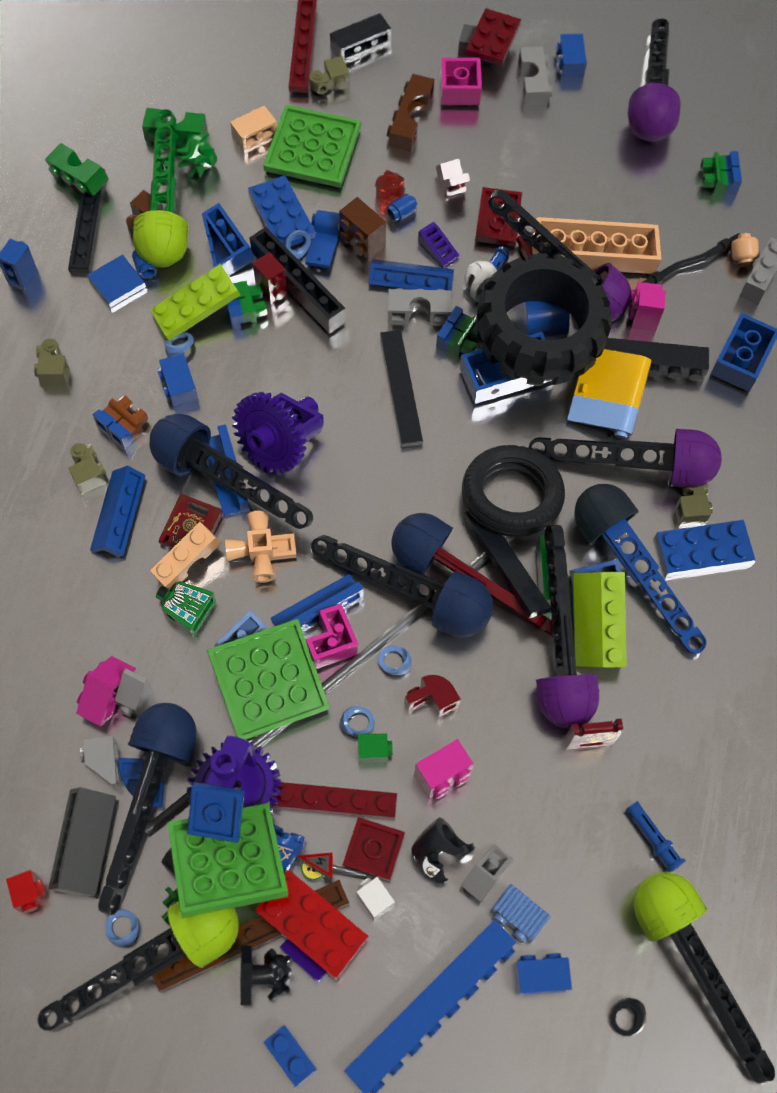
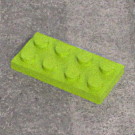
[150,264,240,341]

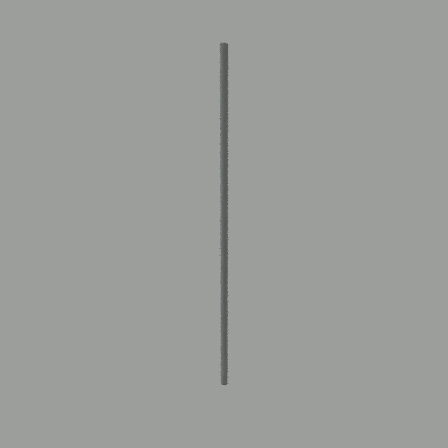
[145,536,516,836]

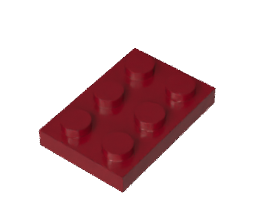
[465,8,521,66]
[475,187,522,247]

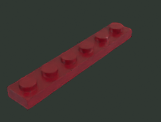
[288,0,317,93]
[270,782,397,819]

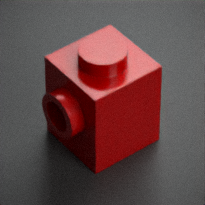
[6,870,46,913]

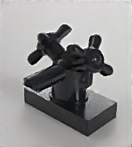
[240,946,291,1005]

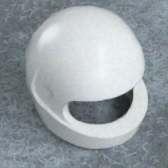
[464,261,497,302]

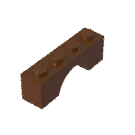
[387,73,435,152]

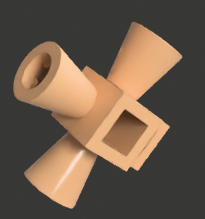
[225,511,297,583]

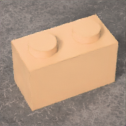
[230,105,277,151]

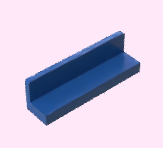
[368,259,454,291]
[208,424,250,517]
[90,465,145,557]
[271,574,364,631]

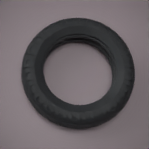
[462,445,565,537]

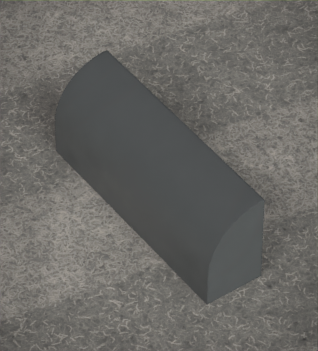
[48,787,116,896]

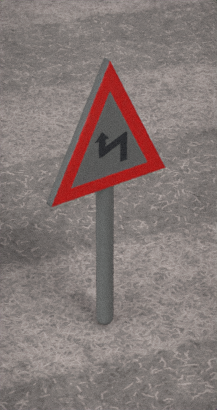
[296,852,376,880]

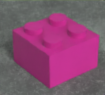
[440,58,482,105]
[414,739,474,800]

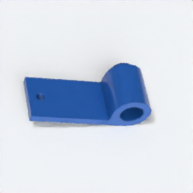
[305,210,340,268]

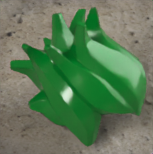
[175,133,218,178]

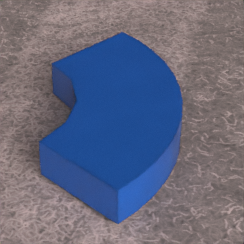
[118,758,166,809]

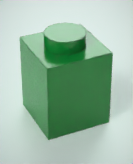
[358,733,393,764]

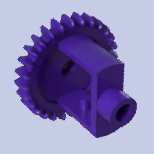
[232,392,324,475]
[187,736,282,814]

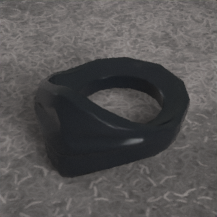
[610,998,646,1036]

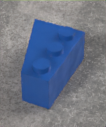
[202,203,255,276]

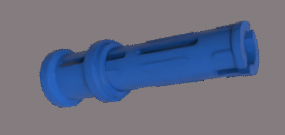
[625,801,686,872]

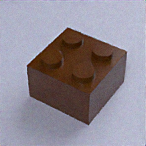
[339,197,386,260]

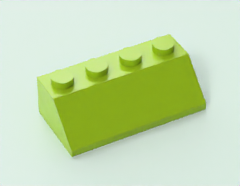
[573,572,627,668]

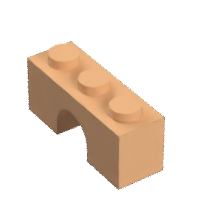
[150,522,221,590]

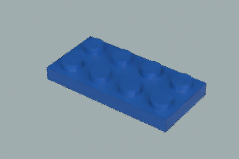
[248,175,316,246]
[655,520,756,577]

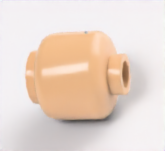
[731,233,760,265]

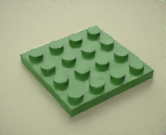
[263,104,361,188]
[207,619,330,740]
[167,803,288,918]

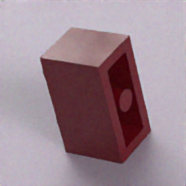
[253,252,287,304]

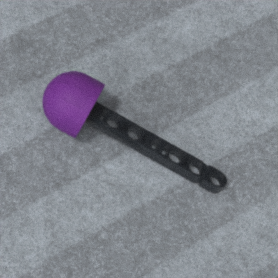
[628,19,681,142]
[488,190,631,321]
[528,428,722,488]
[536,525,600,728]

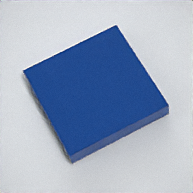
[87,254,146,307]
[187,782,245,843]

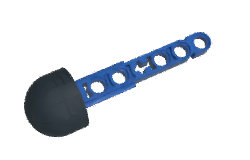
[574,484,707,654]

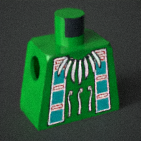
[156,581,216,637]

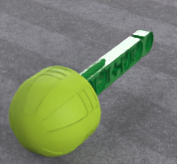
[133,109,188,268]

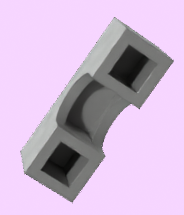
[518,46,552,106]
[740,237,777,305]
[388,288,452,324]

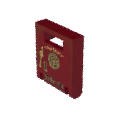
[159,493,223,559]
[564,718,623,750]

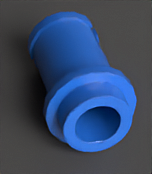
[489,246,509,271]

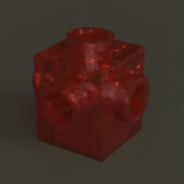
[375,169,405,205]

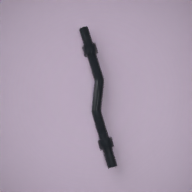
[643,233,740,284]

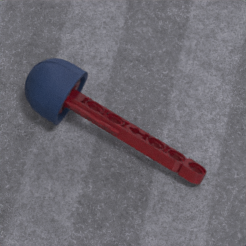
[391,513,553,637]

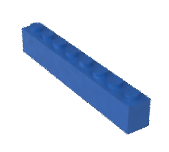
[344,920,517,1093]

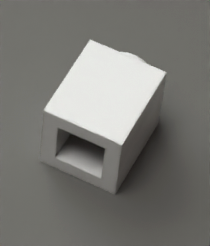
[357,877,395,920]

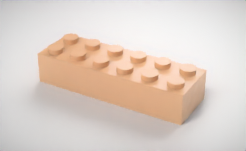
[531,217,662,274]

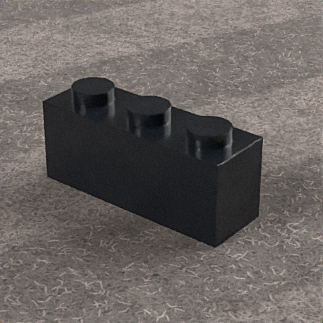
[330,13,391,61]

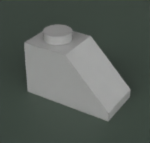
[115,668,154,717]
[80,736,120,789]
[461,844,513,902]

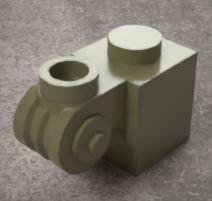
[310,56,350,94]
[34,338,69,385]
[68,443,106,495]
[675,484,713,526]

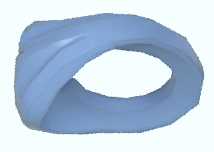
[284,230,311,260]
[165,332,194,357]
[378,645,411,675]
[339,706,375,737]
[105,909,139,947]

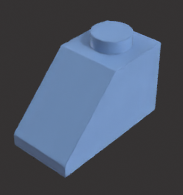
[214,610,267,647]

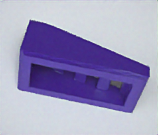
[418,222,459,268]

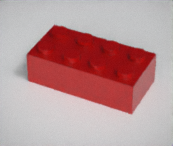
[255,869,369,981]

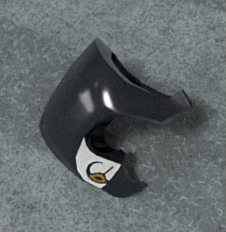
[411,817,475,884]

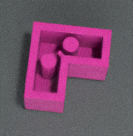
[628,282,666,332]
[306,604,359,669]
[76,656,136,726]

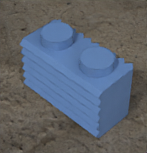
[491,884,551,943]

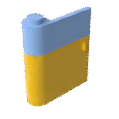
[567,349,652,439]

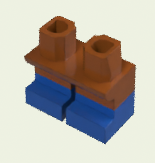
[92,395,148,449]

